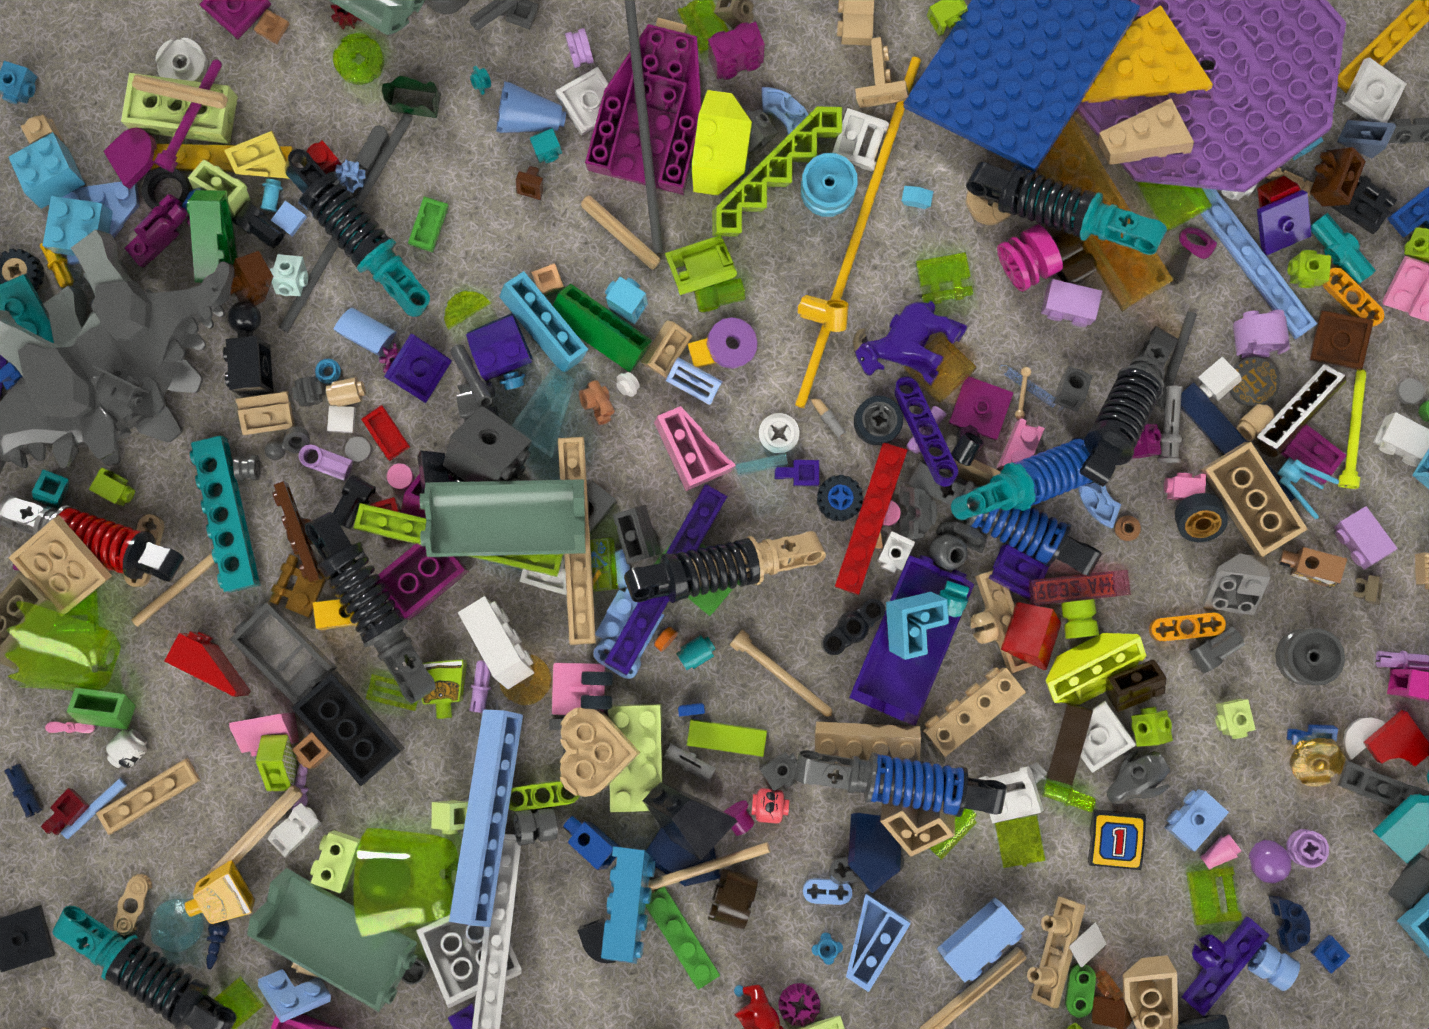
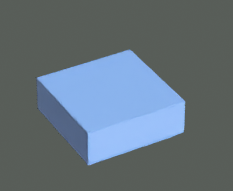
[271,201,307,237]

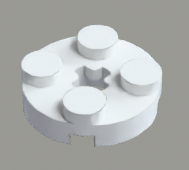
[156,38,209,82]

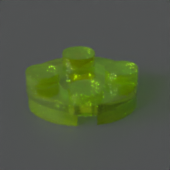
[333,33,384,85]

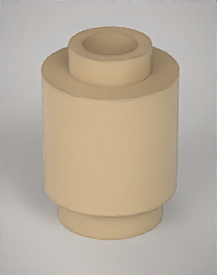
[326,377,366,407]
[1236,404,1275,441]

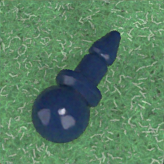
[206,920,229,970]

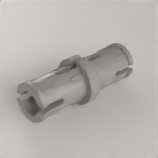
[663,743,716,782]

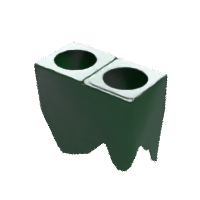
[382,76,441,118]

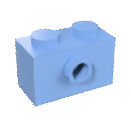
[1164,789,1229,851]

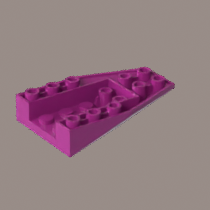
[585,24,701,195]

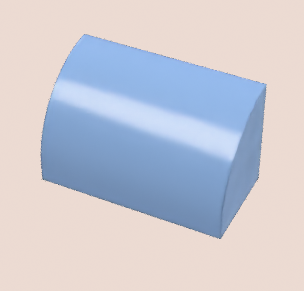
[333,308,397,357]

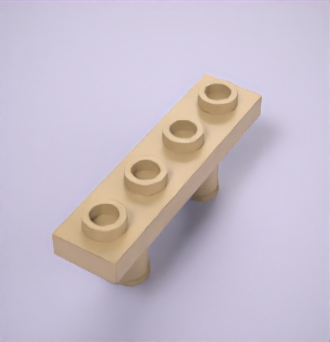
[1027,896,1086,1008]

